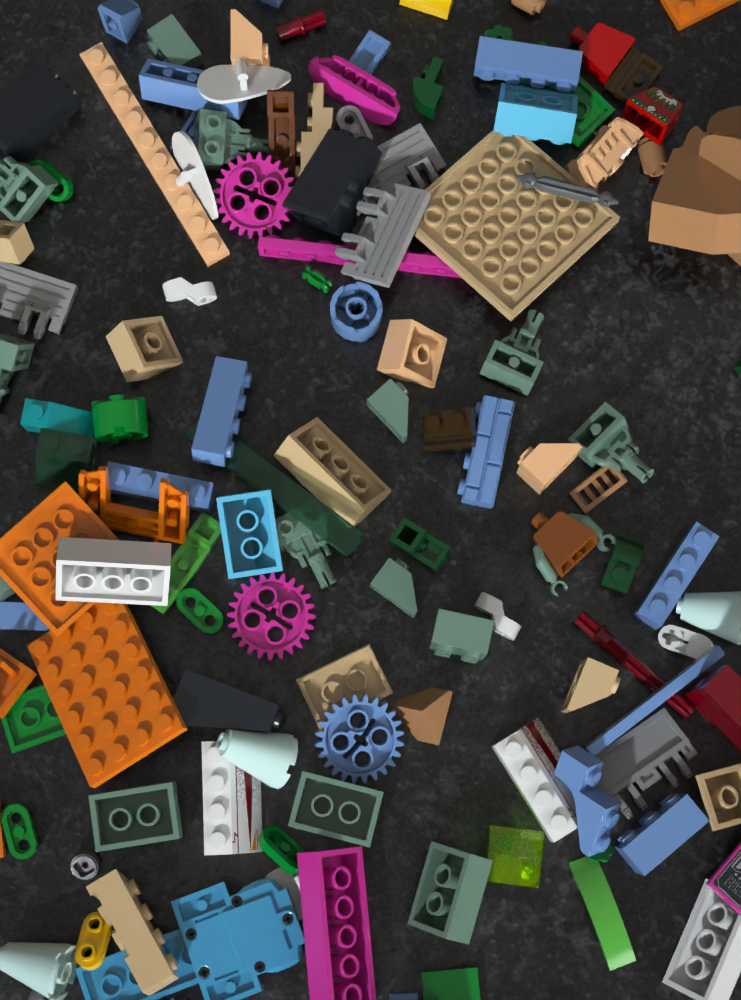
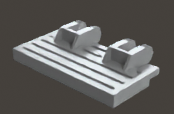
[356,123,446,216]
[335,181,432,288]
[0,262,78,339]
[595,708,698,820]

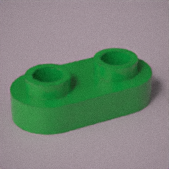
[29,160,73,202]
[176,588,224,634]
[1,804,39,859]
[258,825,305,875]

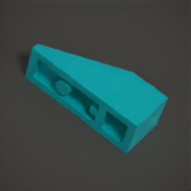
[20,398,105,443]

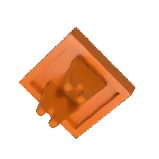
[0,648,37,719]

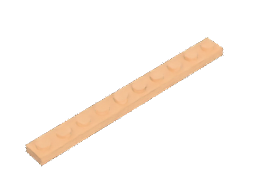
[79,42,230,267]

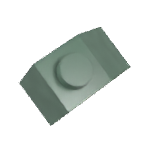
[367,378,409,443]
[370,558,417,618]

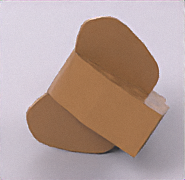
[648,106,741,266]

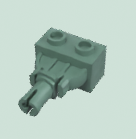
[194,109,269,171]
[0,156,59,223]
[480,310,544,396]
[0,334,35,404]
[568,402,654,483]
[275,499,337,589]

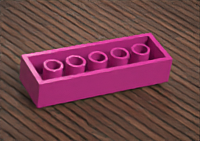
[297,846,376,1000]

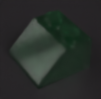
[35,428,99,493]

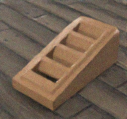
[569,467,628,514]

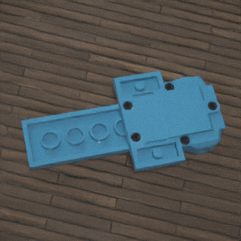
[75,877,305,1000]

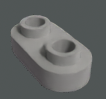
[336,105,373,139]

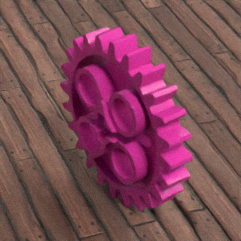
[213,152,295,238]
[227,572,316,661]

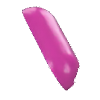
[308,55,400,125]

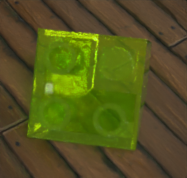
[485,825,545,888]

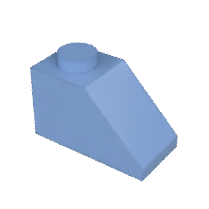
[97,0,143,44]

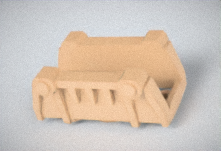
[564,117,644,190]

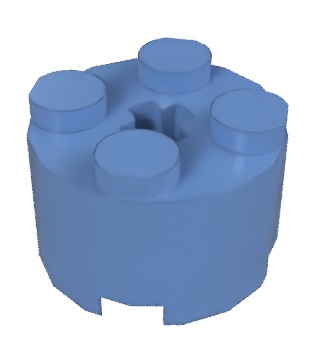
[330,282,383,342]

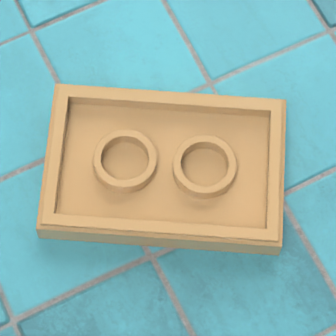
[296,644,393,729]

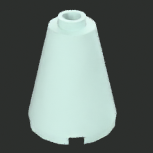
[676,591,741,645]
[216,729,298,789]
[0,942,79,1000]

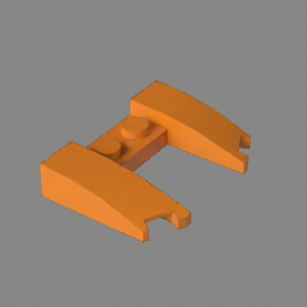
[79,466,190,545]

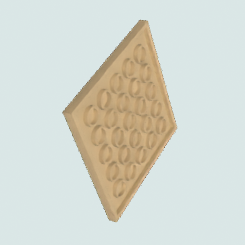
[414,130,620,321]

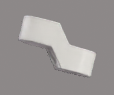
[162,277,217,306]
[474,592,521,641]
[658,625,714,659]

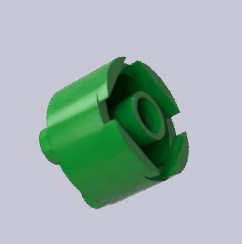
[91,395,148,443]

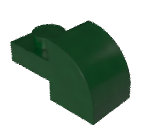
[412,57,444,119]
[389,517,452,572]
[600,535,644,594]

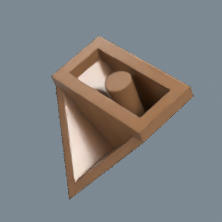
[388,687,453,745]

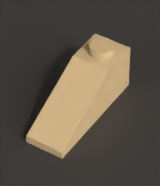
[0,220,35,264]

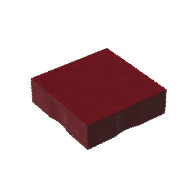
[682,664,741,755]

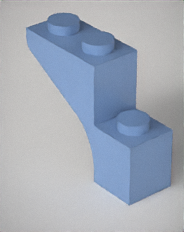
[554,745,622,857]

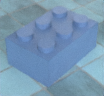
[614,793,709,876]

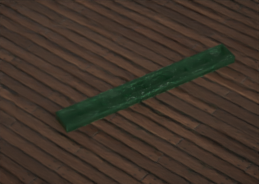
[185,417,365,557]

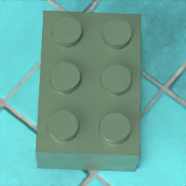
[429,609,494,664]
[288,771,384,847]
[89,782,184,852]
[407,841,493,944]

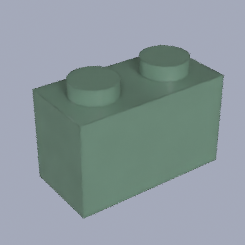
[147,14,204,69]

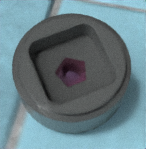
[70,850,100,880]

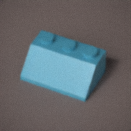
[494,83,578,145]
[216,489,283,579]

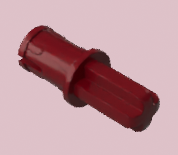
[275,10,326,41]

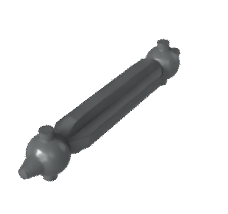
[516,172,619,207]

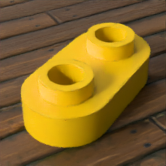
[74,912,112,970]

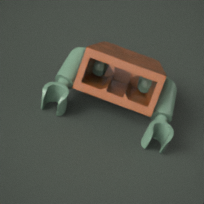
[531,511,616,597]

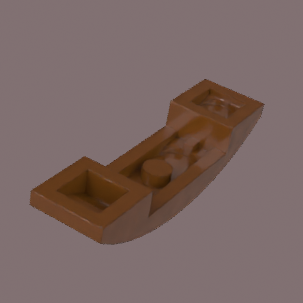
[267,90,296,194]

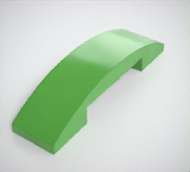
[150,512,222,614]
[569,856,636,971]

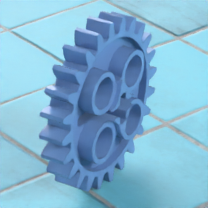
[314,693,404,784]

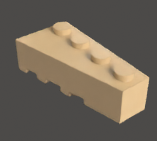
[86,869,179,996]

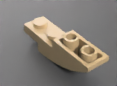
[296,83,334,181]

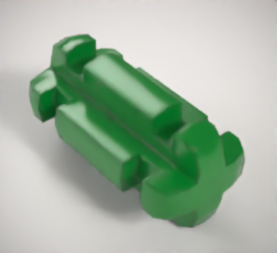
[302,265,334,293]

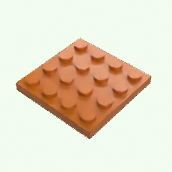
[0,481,119,637]

